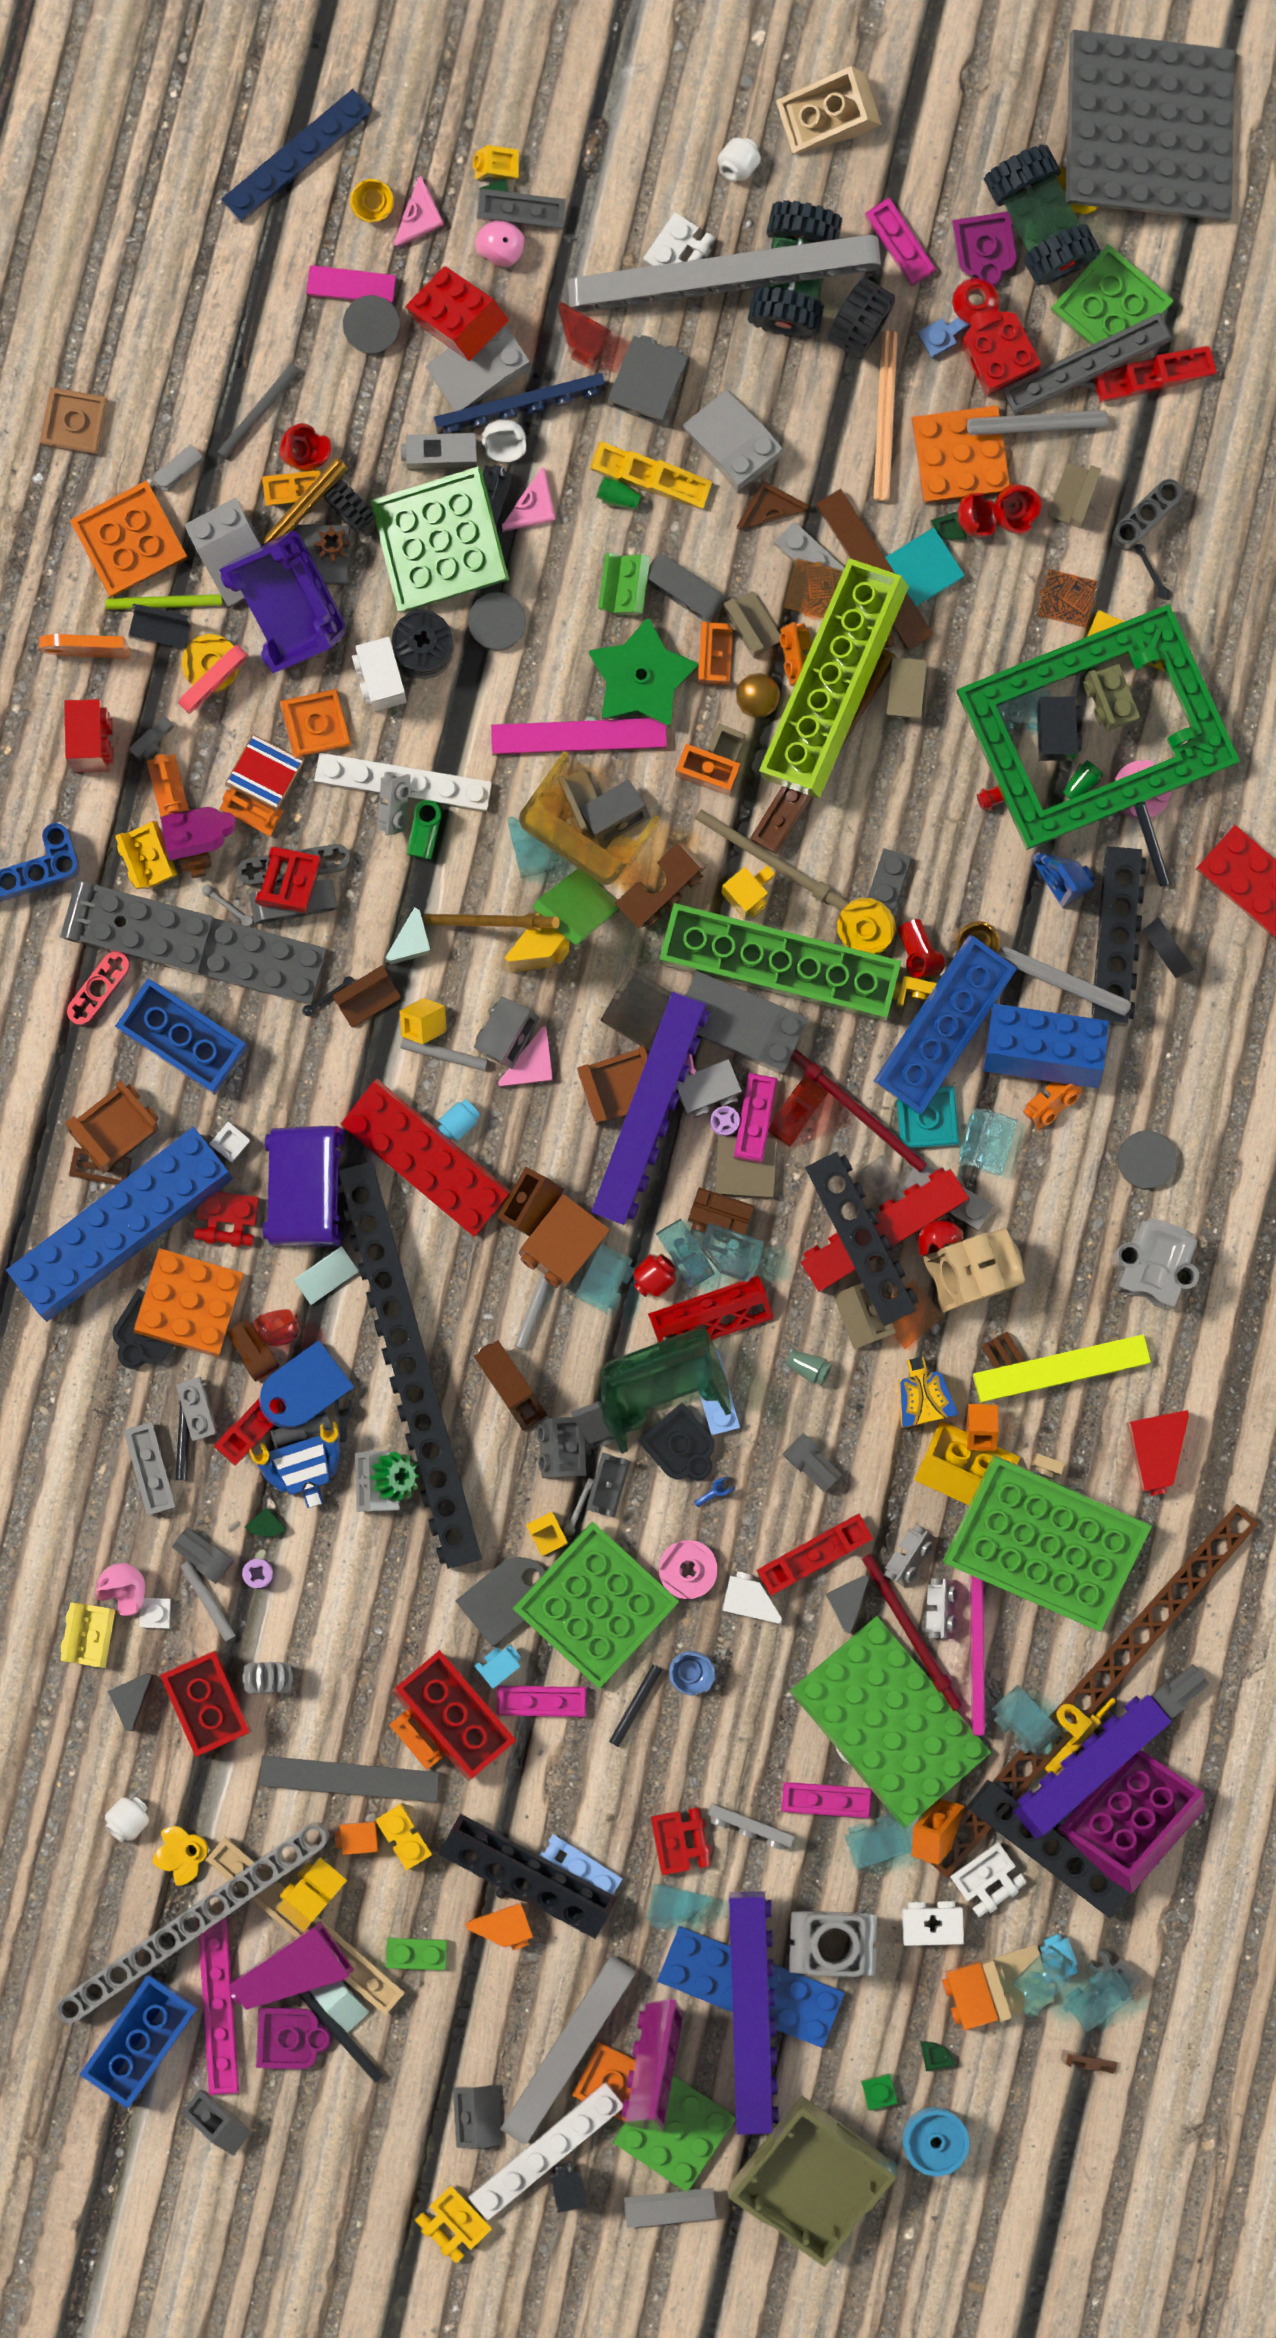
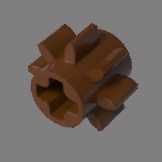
[314,525,351,564]
[179,852,212,879]

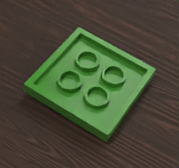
[1050,244,1174,345]
[613,2075,736,2191]

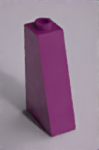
[229,1921,354,2010]

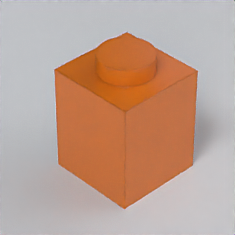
[966,1404,999,1451]
[335,1821,379,1855]

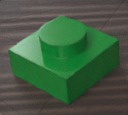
[861,2073,897,2111]

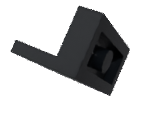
[128,604,192,650]

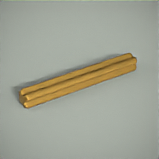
[262,458,347,545]

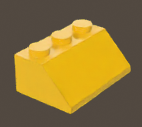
[504,928,570,973]
[914,1420,1020,1505]

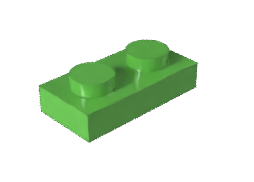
[386,1937,447,1970]

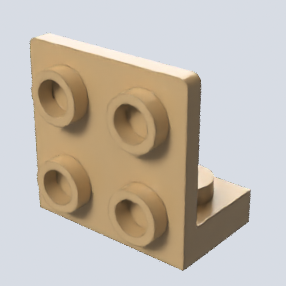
[980,1945,1054,2022]

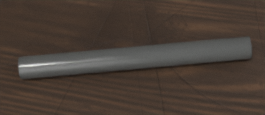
[217,363,299,459]

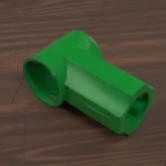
[406,800,442,860]

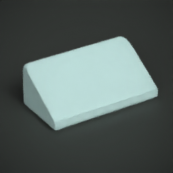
[294,1246,359,1305]

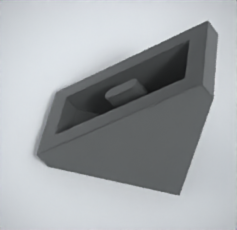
[825,1575,869,1634]
[108,1673,154,1731]

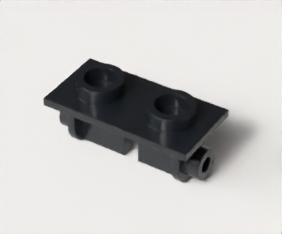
[483,465,513,526]

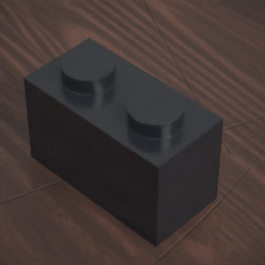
[1036,696,1082,761]
[550,2162,587,2213]

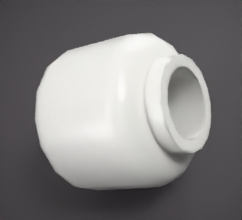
[718,138,760,181]
[105,1797,149,1842]

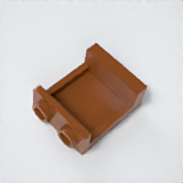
[577,1045,650,1125]
[65,1080,159,1174]
[518,1194,610,1289]

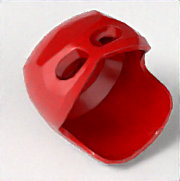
[279,423,331,471]
[994,484,1042,534]

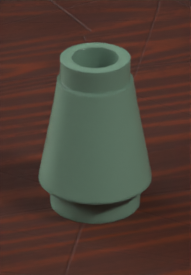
[786,1350,832,1386]

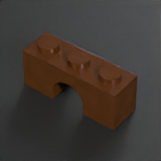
[615,842,706,929]

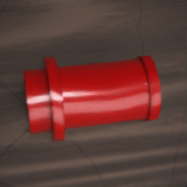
[976,786,1005,811]

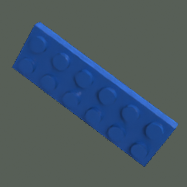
[873,935,1017,1115]
[657,1926,845,2048]

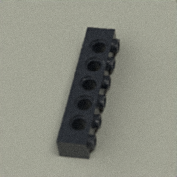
[1091,846,1147,1026]
[805,1151,919,1326]
[966,1779,1130,1919]
[439,1813,617,1939]

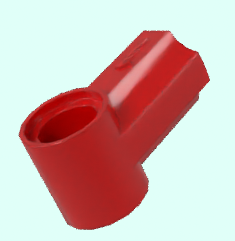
[898,919,945,978]

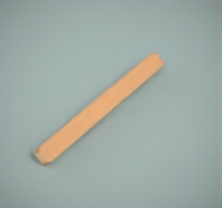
[874,330,898,502]

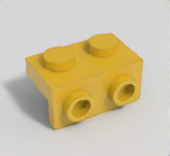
[116,821,178,889]

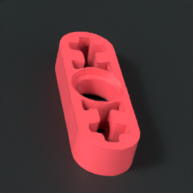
[178,644,249,714]
[67,952,130,1026]

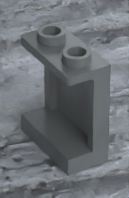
[608,335,688,427]

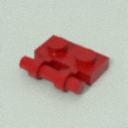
[194,1192,259,1248]
[650,1807,711,1875]

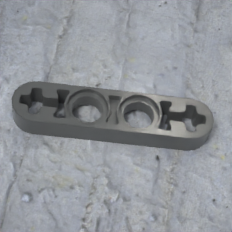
[237,844,351,886]

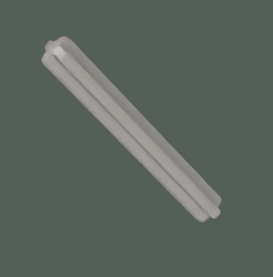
[967,410,1108,435]
[998,946,1131,1016]

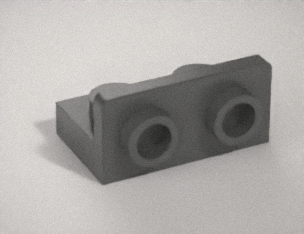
[537,1417,586,1478]

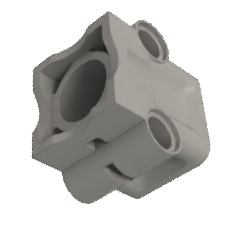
[1111,1218,1199,1311]
[789,1911,877,1977]

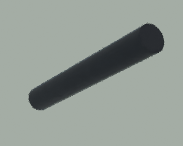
[1134,802,1170,886]
[175,1401,190,1481]
[609,1664,662,1747]

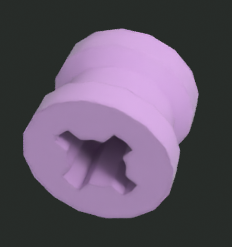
[710,1106,740,1136]
[242,1559,273,1588]

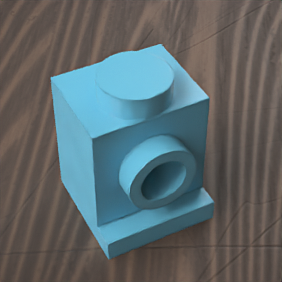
[475,1644,521,1689]

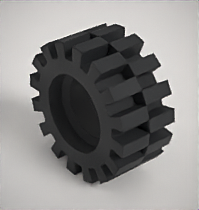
[323,479,376,534]

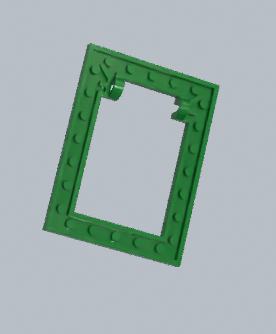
[956,604,1240,850]

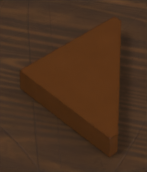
[736,480,809,530]
[1061,2049,1117,2074]

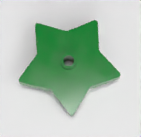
[588,619,698,727]

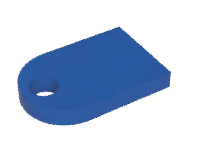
[259,1340,354,1429]

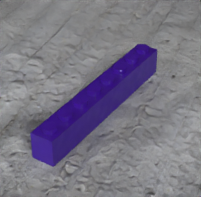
[591,991,710,1225]
[729,1891,779,2135]

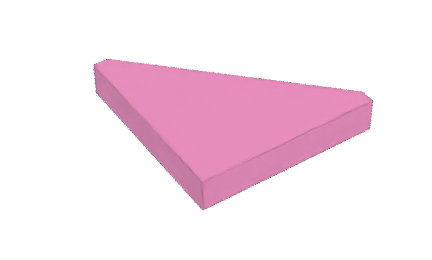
[394,176,444,248]
[502,467,555,532]
[498,1026,553,1087]

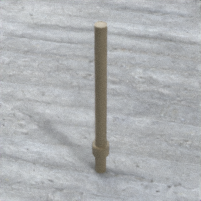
[695,809,849,911]

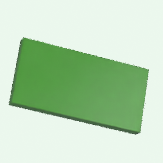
[532,868,620,945]

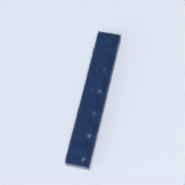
[221,88,372,223]
[434,373,605,434]

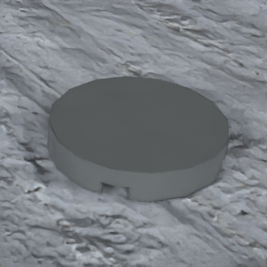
[342,295,401,353]
[468,592,526,651]
[1117,1130,1176,1189]

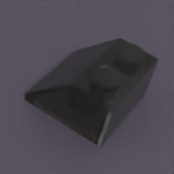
[600,968,671,1051]

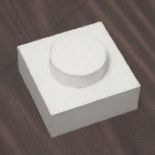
[209,1122,251,1164]
[139,1598,171,1628]

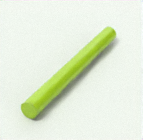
[105,594,223,610]

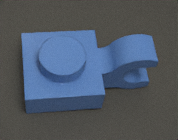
[917,317,970,359]

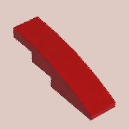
[1093,345,1217,403]

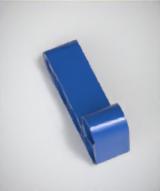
[0,823,80,902]

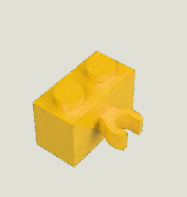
[721,865,775,919]

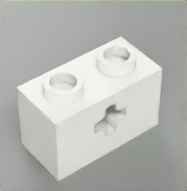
[901,1901,964,1946]

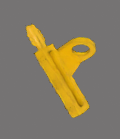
[1044,1698,1116,1774]

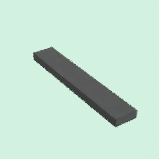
[1002,312,1173,416]
[259,1756,439,1802]

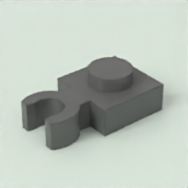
[129,716,174,762]
[1088,1948,1144,2001]

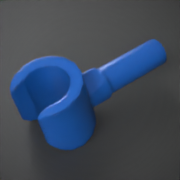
[694,1476,735,1507]

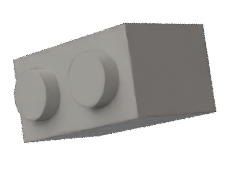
[676,1059,742,1118]

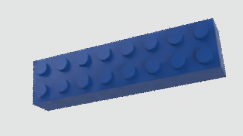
[6,1127,234,1322]

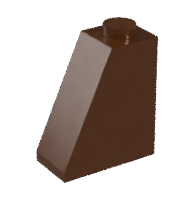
[474,1340,547,1431]

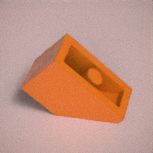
[911,1798,965,1865]
[465,1902,533,1950]

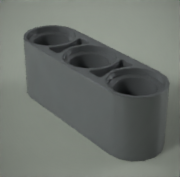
[1112,479,1183,550]
[647,553,727,623]
[249,879,338,924]

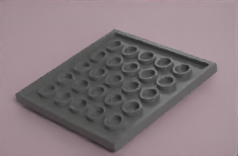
[1066,30,1235,222]

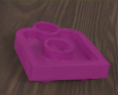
[952,211,1016,287]
[160,807,236,861]
[256,2007,331,2069]

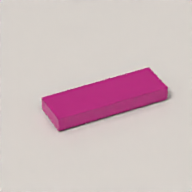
[865,198,936,287]
[306,265,396,305]
[733,1073,778,1164]
[497,1686,586,1717]
[781,1782,872,1818]

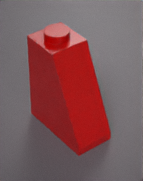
[1127,1410,1189,1496]

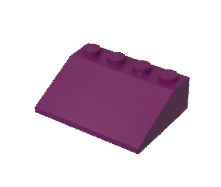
[1059,1750,1205,1894]
[622,1999,684,2132]

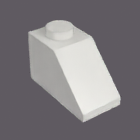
[722,1571,782,1624]

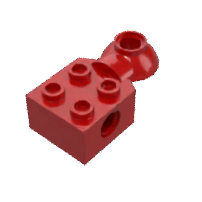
[952,278,1041,397]

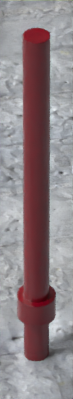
[790,1049,928,1173]
[861,1553,962,1711]

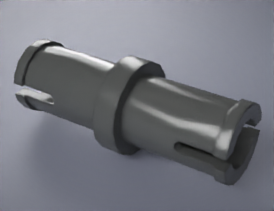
[270,1411,332,1449]

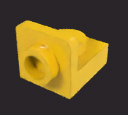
[472,145,519,181]
[892,976,937,1008]

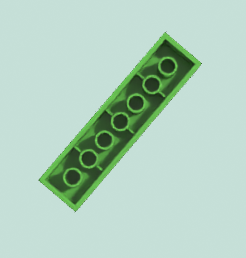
[659,903,902,1021]

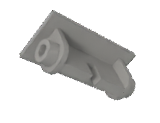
[376,772,411,836]
[176,1377,219,1441]
[884,1525,936,1588]
[926,1579,959,1639]

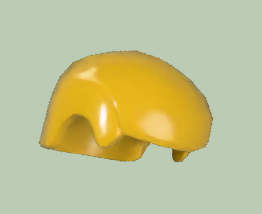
[350,179,394,223]

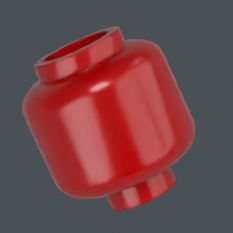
[633,1254,677,1297]

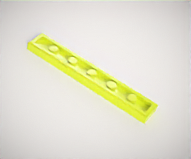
[973,1334,1151,1403]

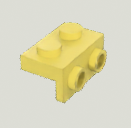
[61,1602,116,1668]

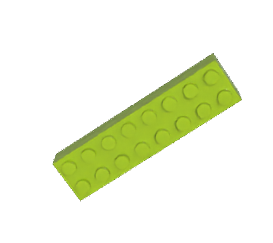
[759,558,909,799]

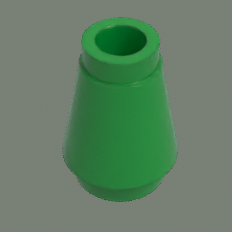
[596,476,641,510]
[1062,760,1104,800]

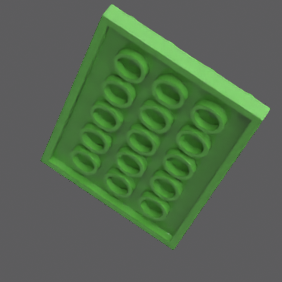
[942,1455,1152,1632]
[789,1616,991,1828]

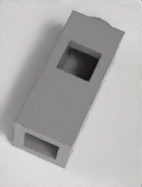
[401,433,477,470]

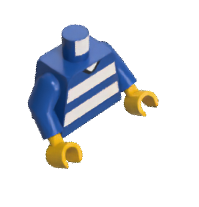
[249,1422,341,1509]

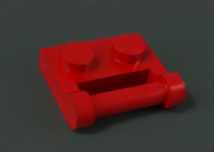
[255,847,321,913]

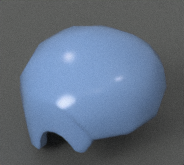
[669,1651,715,1696]

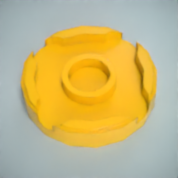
[181,634,240,693]
[837,898,896,954]

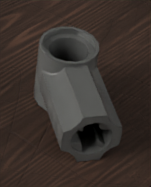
[782,1433,842,1493]
[172,1527,234,1584]
[1151,1664,1209,1720]

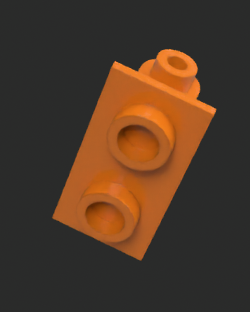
[780,622,811,686]
[147,754,189,817]
[219,789,284,836]
[1023,1082,1082,1130]
[389,1710,445,1770]

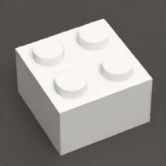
[352,637,407,712]

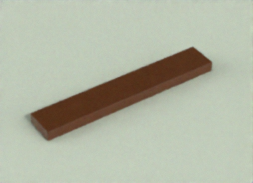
[816,488,933,651]

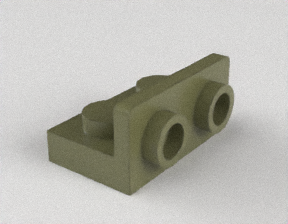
[1084,664,1140,732]

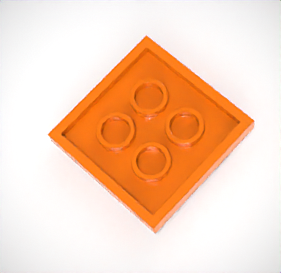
[912,405,1010,504]
[70,480,188,598]
[133,1248,244,1357]

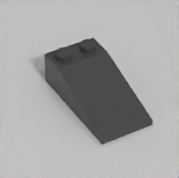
[685,971,808,1073]

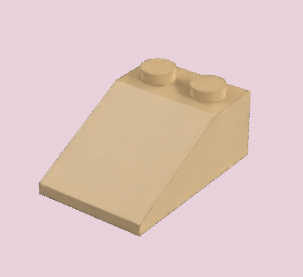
[776,66,881,154]

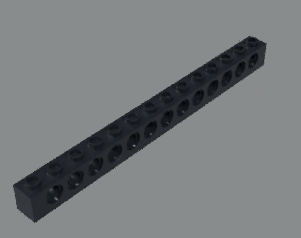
[338,1161,482,1569]

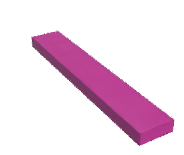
[491,718,667,755]
[970,1575,985,1735]
[197,1915,240,2095]

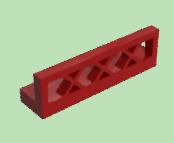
[648,1275,774,1357]

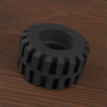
[828,277,895,358]

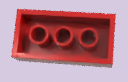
[391,1650,517,1782]

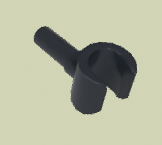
[335,1399,353,1442]

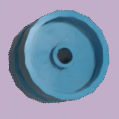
[901,2106,970,2177]

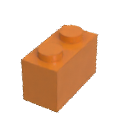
[675,744,741,796]
[942,1961,998,2031]

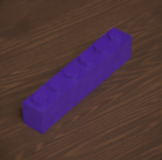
[1013,1694,1172,1839]

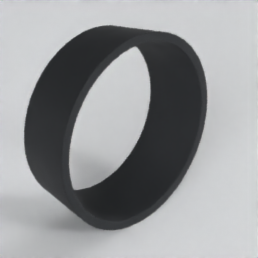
[1143,917,1194,979]

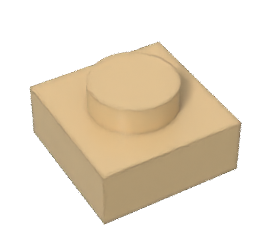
[1031,1453,1065,1479]

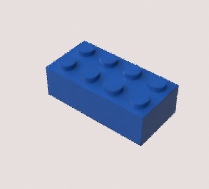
[115,978,247,1095]
[983,1003,1109,1089]

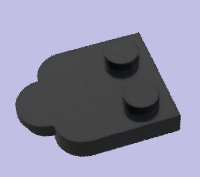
[112,1288,174,1369]
[637,1402,715,1481]

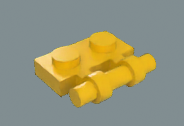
[415,2184,492,2264]

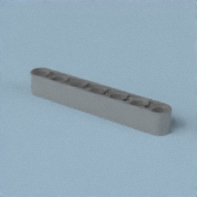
[500,1955,636,2146]

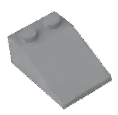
[426,325,530,411]
[682,389,783,493]
[184,498,263,608]

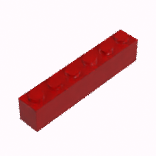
[800,1167,970,1292]

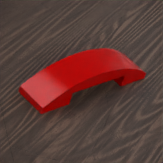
[213,1398,286,1466]
[756,1513,873,1596]

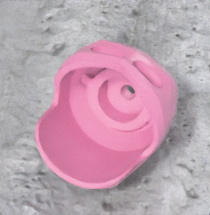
[475,221,525,267]
[95,1563,145,1616]

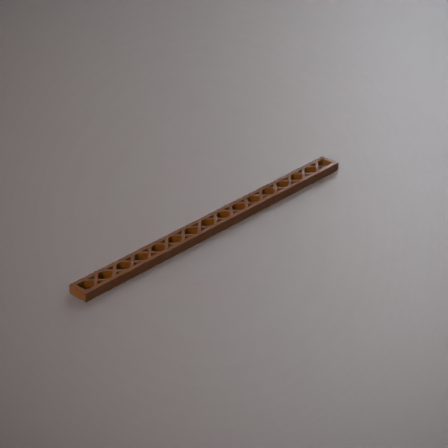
[930,1504,1259,1878]

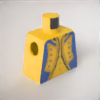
[898,1357,958,1428]

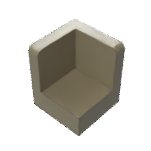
[708,723,746,762]

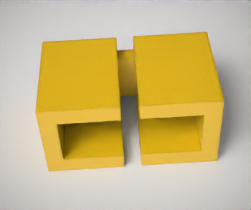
[375,1803,433,1871]
[277,1858,347,1932]

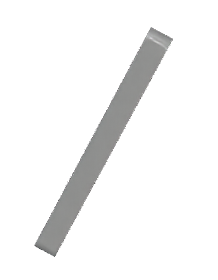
[567,235,881,313]
[56,1822,329,2023]

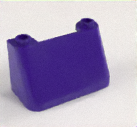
[219,531,346,673]
[263,1126,345,1247]

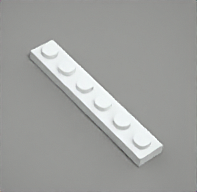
[314,753,492,812]
[468,2082,624,2221]

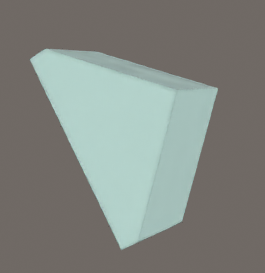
[386,907,431,964]
[310,1980,370,2032]

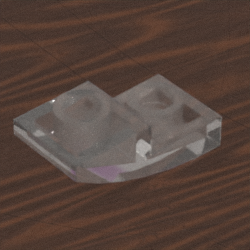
[859,1155,906,1205]

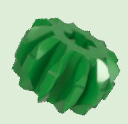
[369,1451,421,1502]

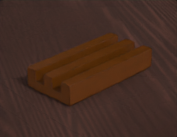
[68,1147,133,1186]
[981,1332,1025,1397]

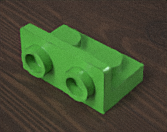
[598,552,650,616]

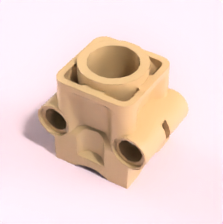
[923,1228,1025,1313]

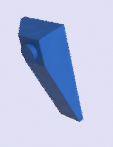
[1031,852,1095,908]

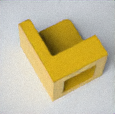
[400,998,447,1045]
[526,1512,568,1556]

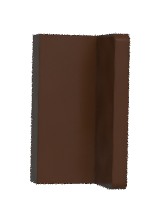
[332,965,401,1028]

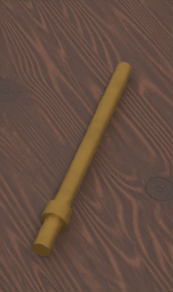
[422,913,560,931]

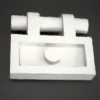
[643,212,716,266]
[950,1842,1027,1918]

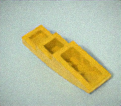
[589,441,713,509]

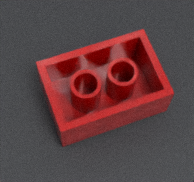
[405,266,509,361]
[64,699,114,773]
[160,1650,252,1757]

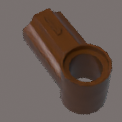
[226,1319,280,1382]

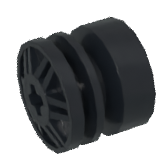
[391,610,454,679]

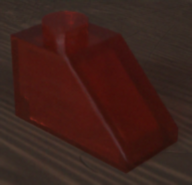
[558,302,611,366]
[768,1075,829,1147]

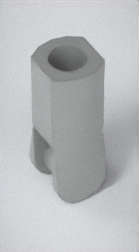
[154,444,204,491]

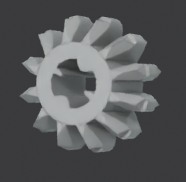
[243,1662,293,1694]

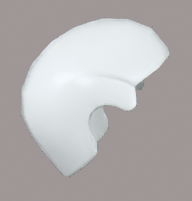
[482,420,526,462]

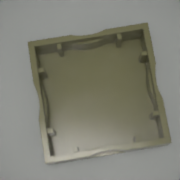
[729,2095,897,2267]

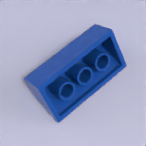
[79,1975,199,2109]

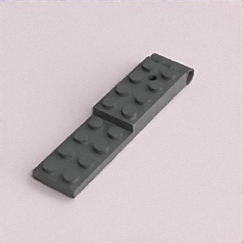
[60,881,327,1005]

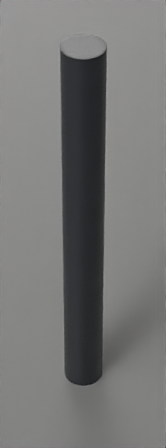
[297,1990,384,2083]

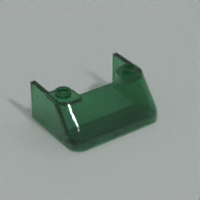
[600,1328,731,1454]

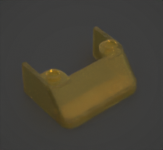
[519,751,660,885]

